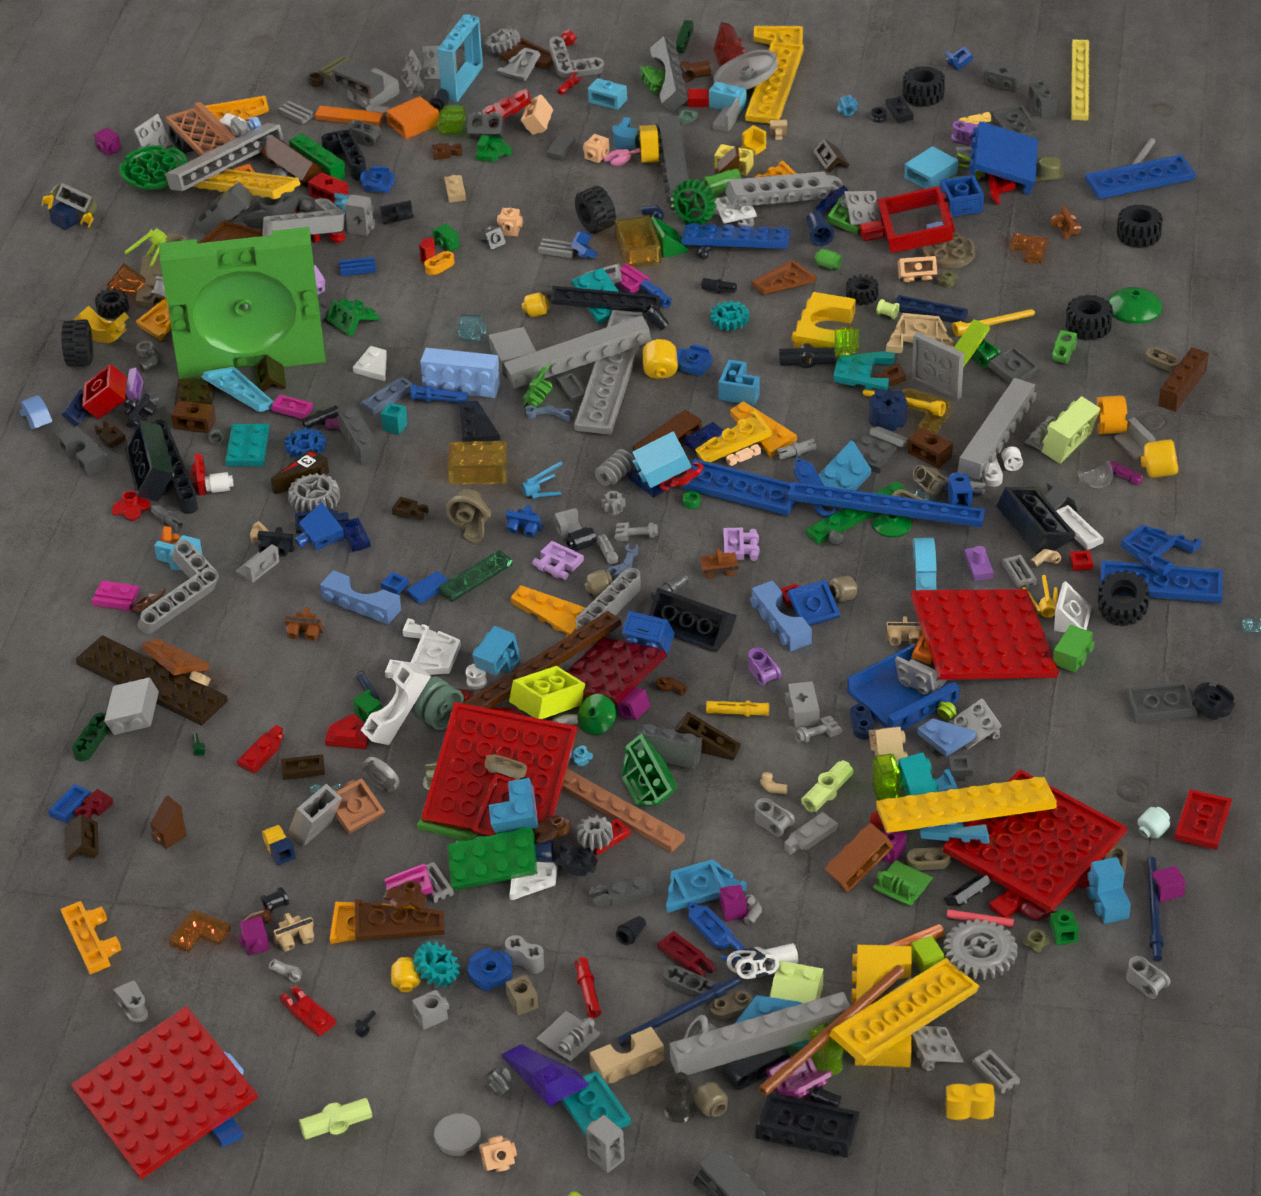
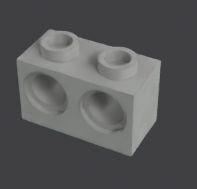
[586,1115,625,1174]

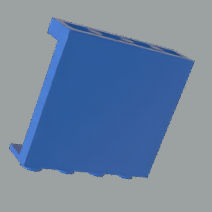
[968,121,1038,195]
[847,644,959,731]

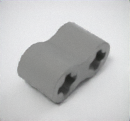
[505,935,544,974]

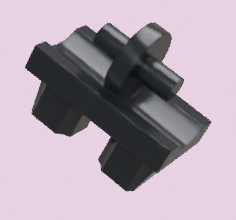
[380,200,414,224]
[123,393,157,428]
[257,527,295,556]

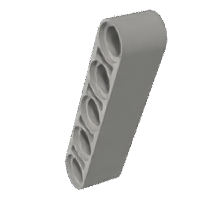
[576,568,641,631]

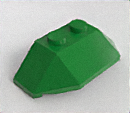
[621,733,678,807]

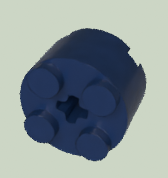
[869,389,907,431]

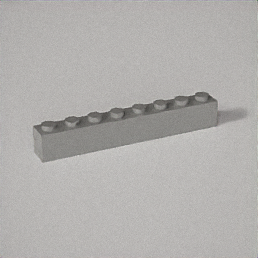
[165,123,284,191]
[504,315,651,389]
[958,378,1037,480]
[669,992,851,1078]

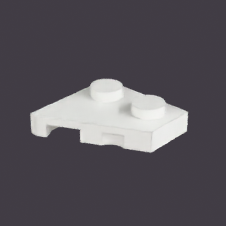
[353,346,387,381]

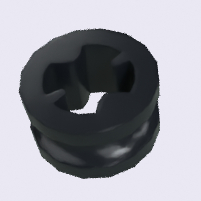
[871,107,886,123]

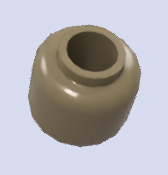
[584,569,613,598]
[828,576,858,603]
[694,1082,728,1117]

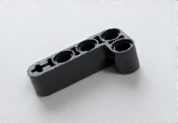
[321,130,366,180]

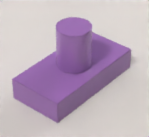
[125,368,144,405]
[964,546,994,581]

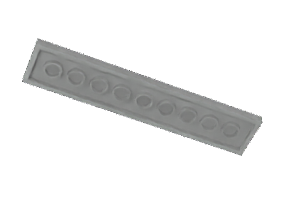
[574,310,648,435]

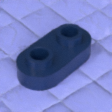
[850,704,874,739]

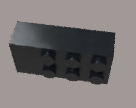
[125,420,174,502]

